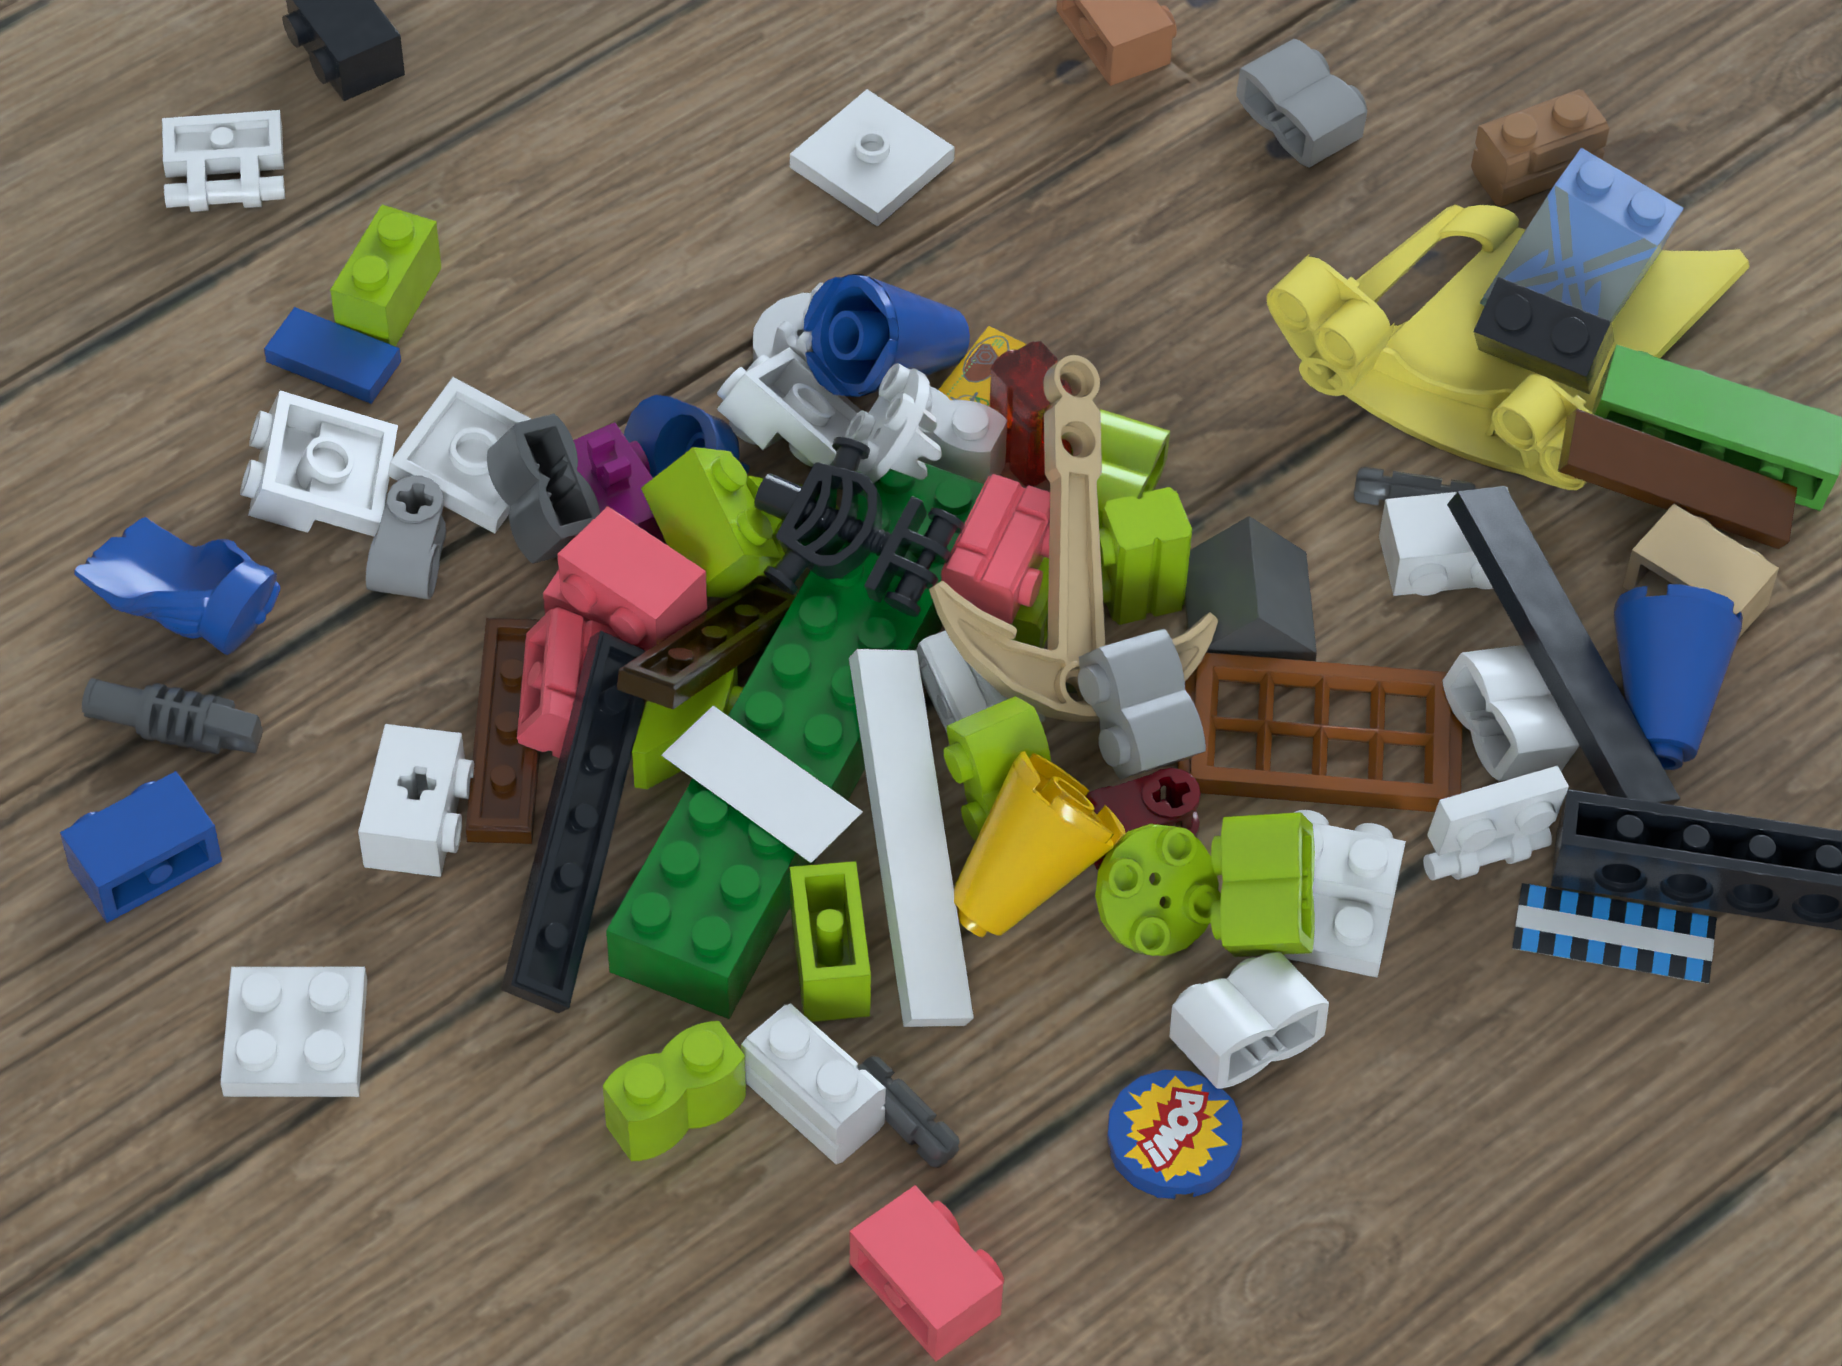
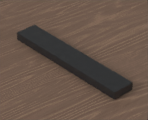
[1447,486,1680,805]
[501,631,646,1013]

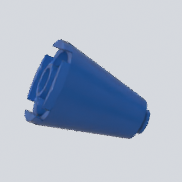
[804,274,970,397]
[1614,584,1743,770]

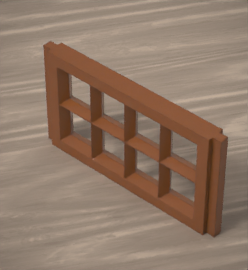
[1177,653,1463,812]

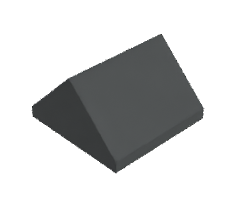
[1185,516,1317,661]

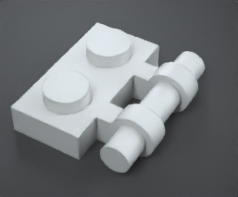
[162,110,285,212]
[1423,765,1569,880]

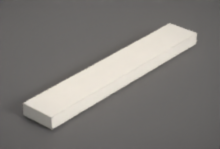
[849,649,974,1027]

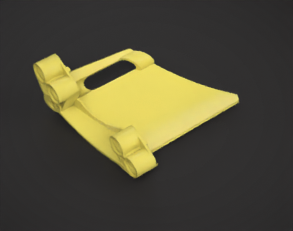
[1267,205,1749,490]

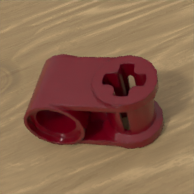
[1085,768,1201,870]

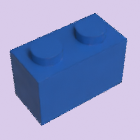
[60,771,222,923]

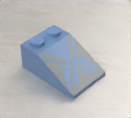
[1480,148,1684,323]

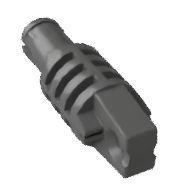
[82,678,263,755]

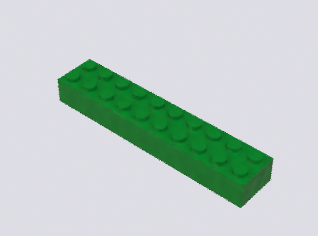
[606,462,984,1019]

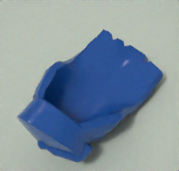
[74,517,280,655]

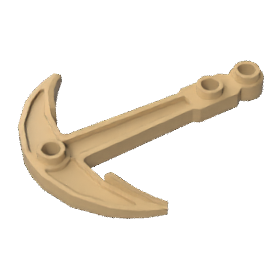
[929,355,1218,722]

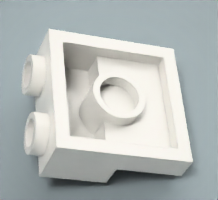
[717,347,861,467]
[240,391,398,537]
[1284,810,1406,978]

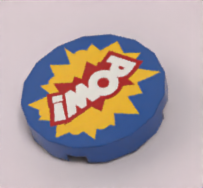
[1107,1069,1243,1199]

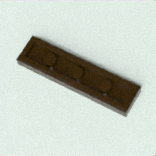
[617,582,795,709]

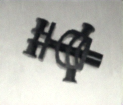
[754,437,965,617]

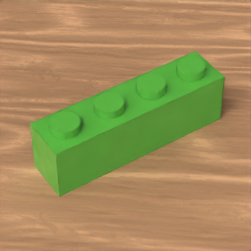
[1592,344,1842,511]

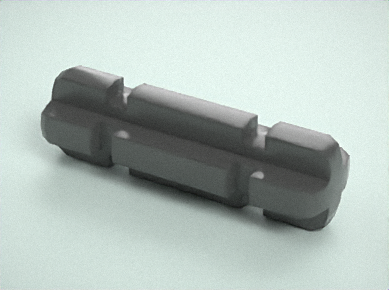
[1354,467,1476,506]
[858,1056,960,1168]

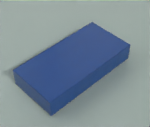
[264,307,401,404]

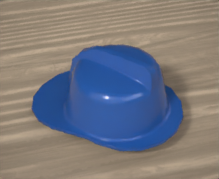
[624,395,750,478]

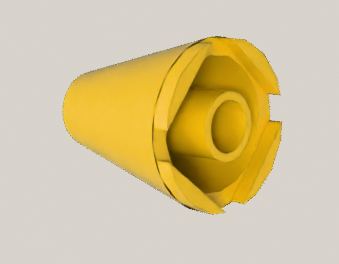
[954,751,1126,937]

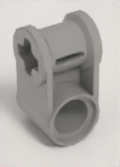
[366,476,446,599]

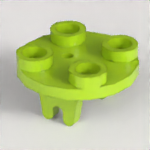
[1095,824,1221,956]

